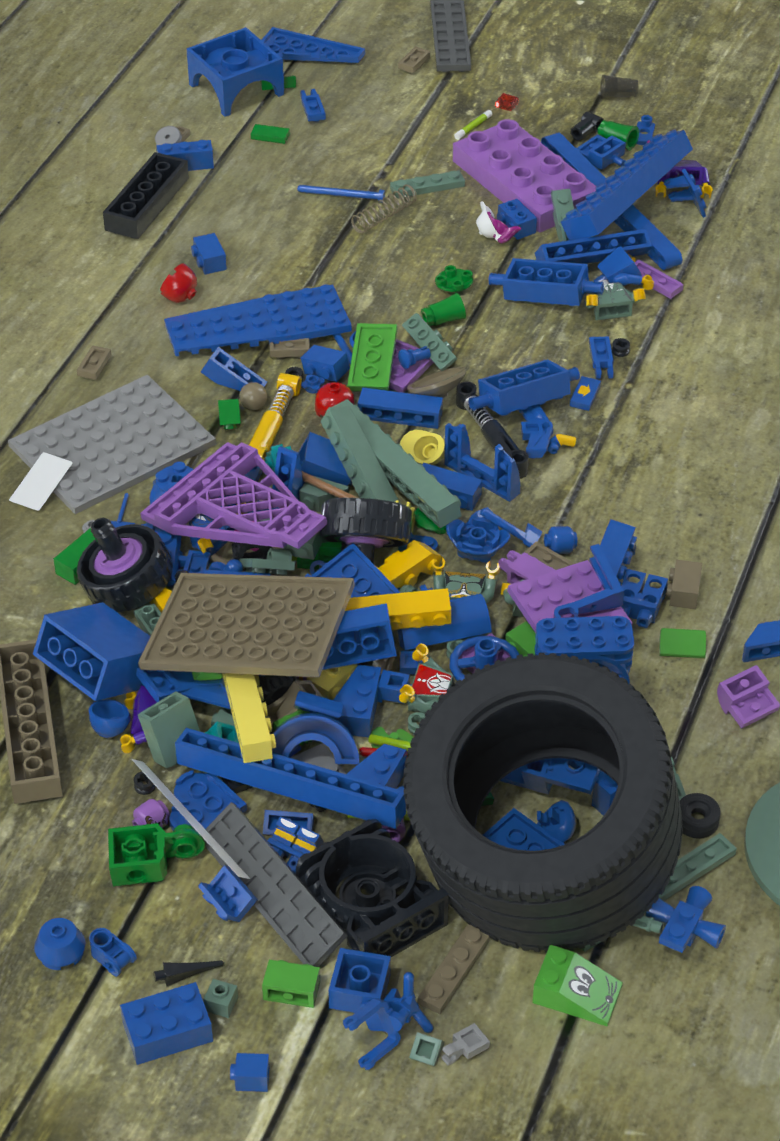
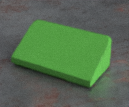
[659,628,706,658]

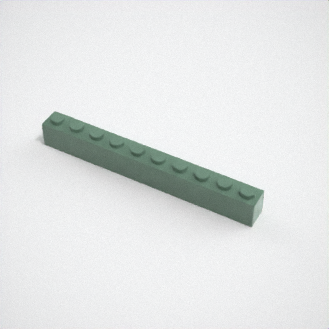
[326,399,462,528]

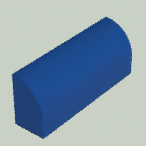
[397,593,492,650]

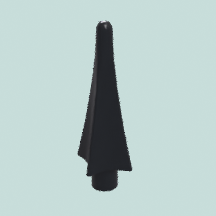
[153,960,224,987]

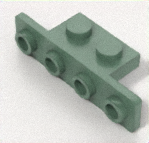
[402,313,457,371]

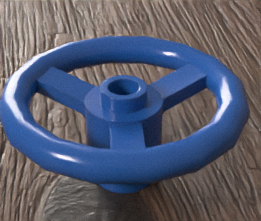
[449,636,520,681]

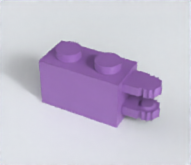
[498,550,555,584]

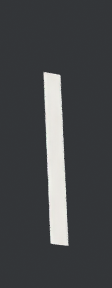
[132,759,250,879]

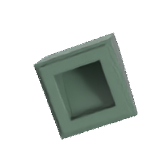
[409,1032,445,1066]

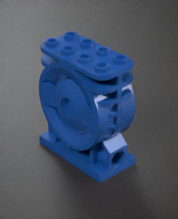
[535,616,634,684]

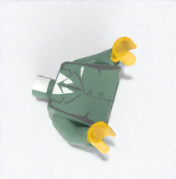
[585,280,646,320]

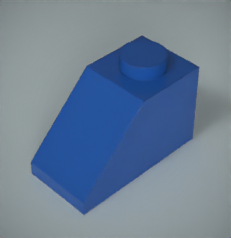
[742,620,780,662]

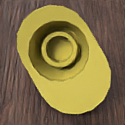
[400,430,445,465]

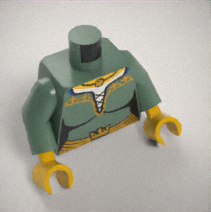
[431,558,500,604]

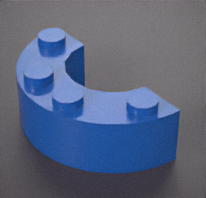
[272,713,359,764]

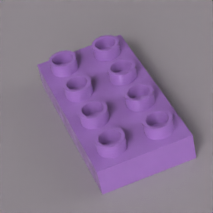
[453,119,596,233]

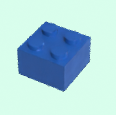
[328,948,391,1013]

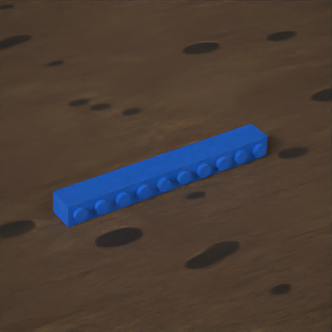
[175,728,406,829]

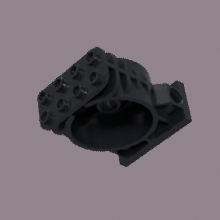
[296,819,449,957]

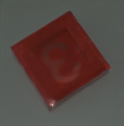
[495,93,519,111]

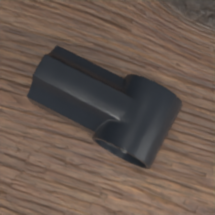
[570,111,604,141]

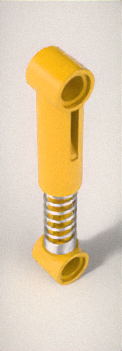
[249,373,302,460]

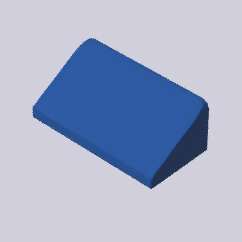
[294,691,343,721]
[263,810,314,835]

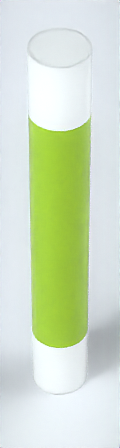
[454,110,492,140]

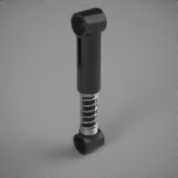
[456,381,529,479]

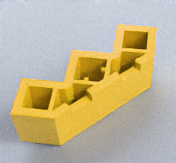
[377,540,443,588]

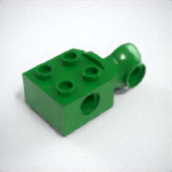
[108,823,205,886]

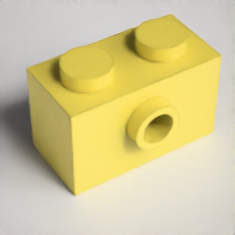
[307,664,357,700]

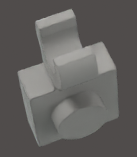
[441,1023,490,1066]

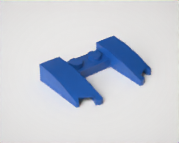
[444,423,520,502]

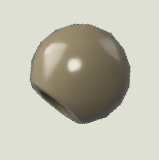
[239,382,268,411]

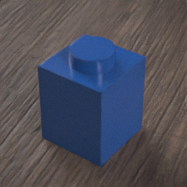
[230,1053,270,1092]

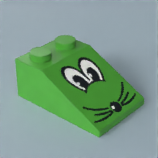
[533,945,623,1026]

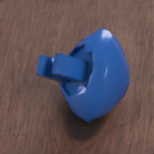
[537,800,576,843]

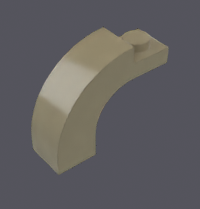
[265,680,323,734]

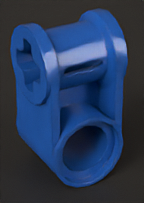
[89,928,137,977]

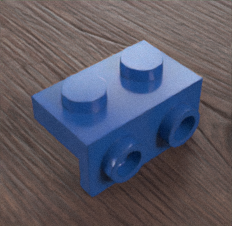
[198,865,258,922]

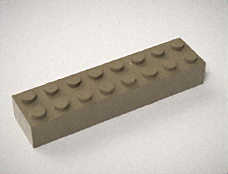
[0,639,63,804]

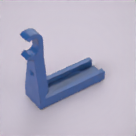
[554,544,624,618]

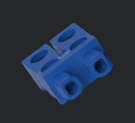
[621,569,668,628]

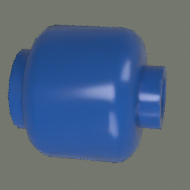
[544,526,578,554]

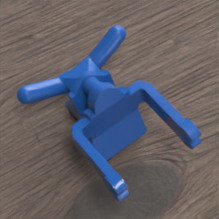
[343,972,433,1070]

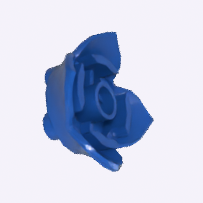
[149,461,194,505]
[446,507,510,563]

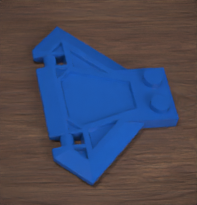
[136,668,230,709]

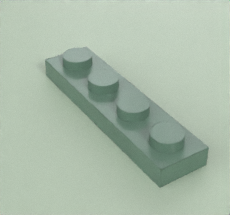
[390,170,465,198]

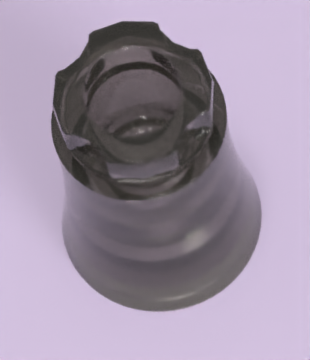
[600,74,638,99]

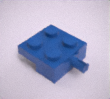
[576,134,626,170]

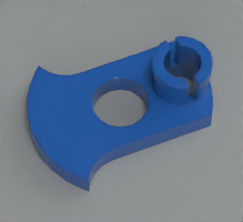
[637,115,655,145]

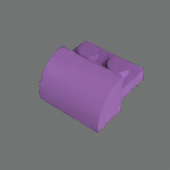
[717,665,780,729]

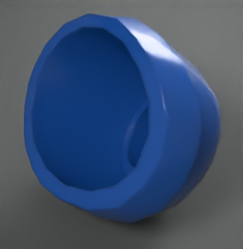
[89,699,131,738]

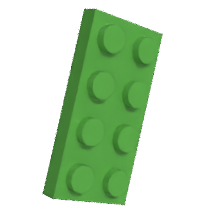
[347,323,398,391]

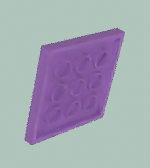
[507,560,633,633]

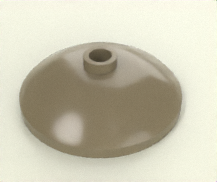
[407,367,466,398]

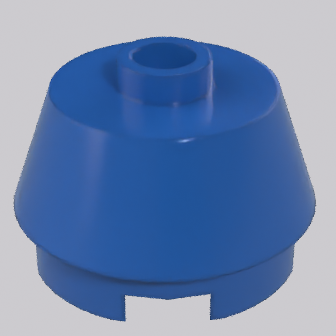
[34,918,86,970]

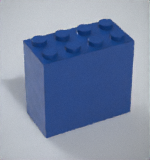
[33,602,151,701]

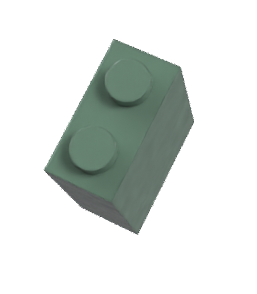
[138,691,200,768]

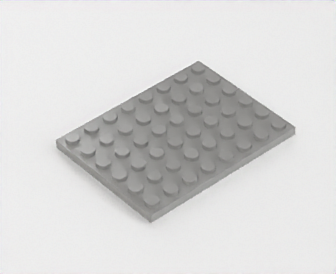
[8,375,216,514]

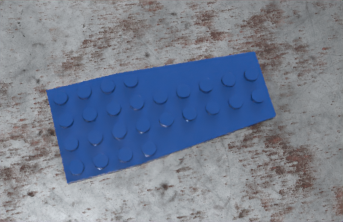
[164,285,352,356]

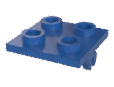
[664,169,707,218]

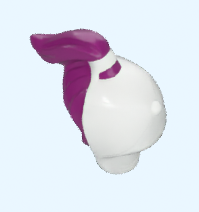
[476,201,521,244]

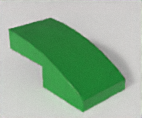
[297,542,342,569]

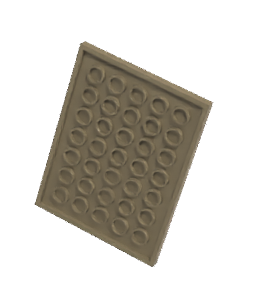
[138,573,355,677]

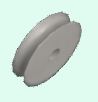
[155,126,182,145]

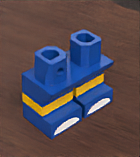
[267,816,324,874]

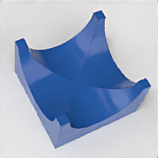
[186,27,284,117]

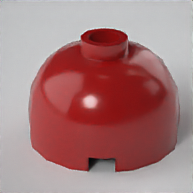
[160,263,197,303]
[315,382,355,417]

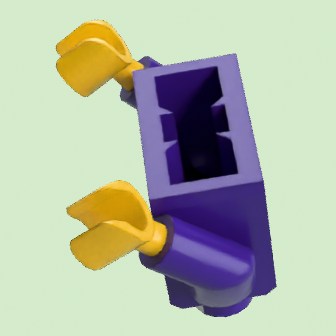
[655,160,713,198]
[120,685,157,753]

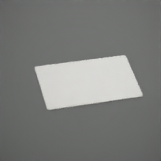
[9,452,73,511]

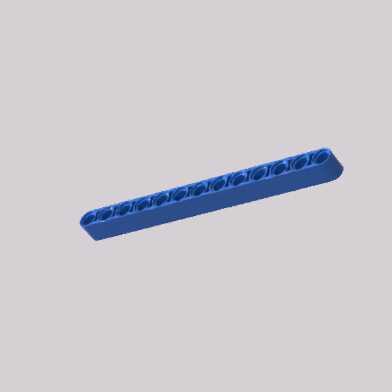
[541,132,683,270]

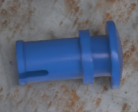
[398,346,431,369]

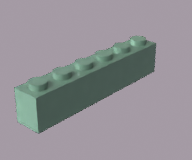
[321,407,400,503]

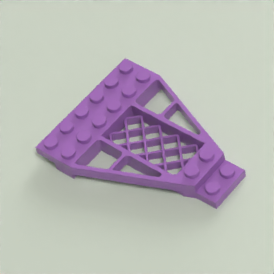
[140,442,327,549]

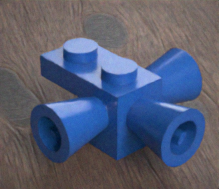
[645,886,726,953]

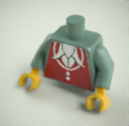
[399,643,454,714]

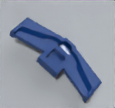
[519,404,554,458]

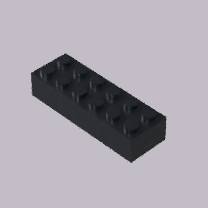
[103,152,189,239]

